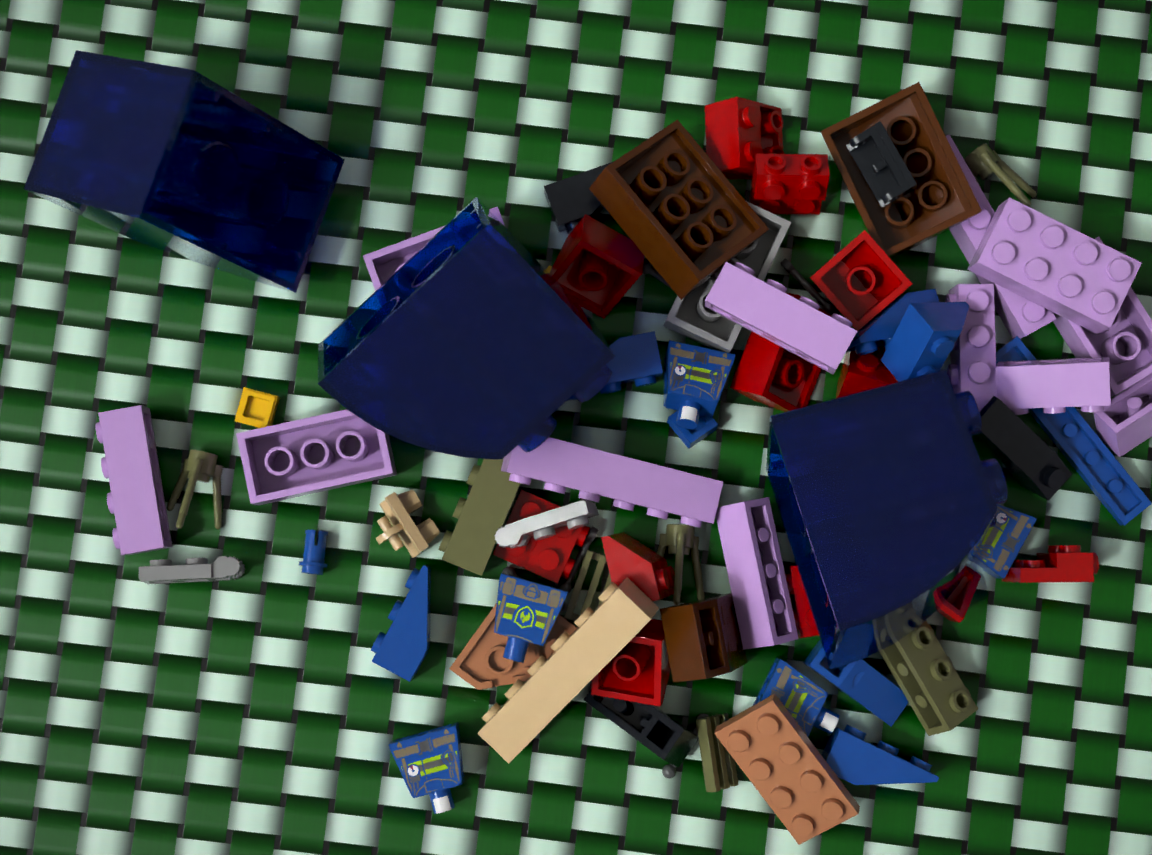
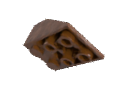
[660,593,747,682]

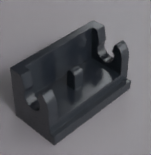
[846,121,917,208]

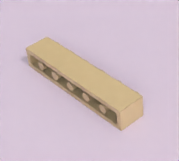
[477,577,659,764]

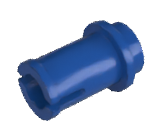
[299,530,328,575]

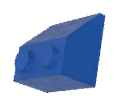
[881,302,970,388]

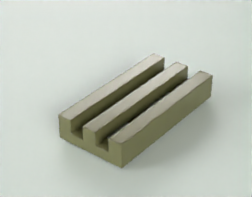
[564,550,612,621]
[696,713,739,792]

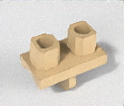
[375,490,440,558]

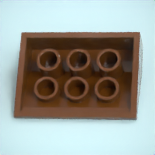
[820,82,982,258]
[589,119,769,300]

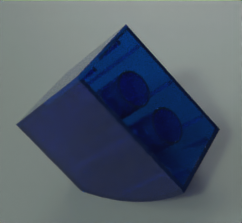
[24,50,345,293]
[318,197,615,459]
[766,369,1008,669]

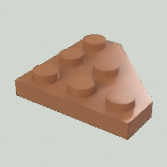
[449,603,578,690]

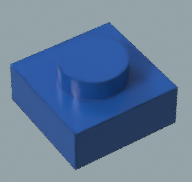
[667,411,718,449]

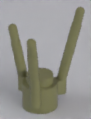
[964,143,1037,207]
[166,450,223,529]
[657,524,705,605]

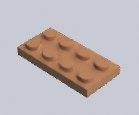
[714,694,860,845]

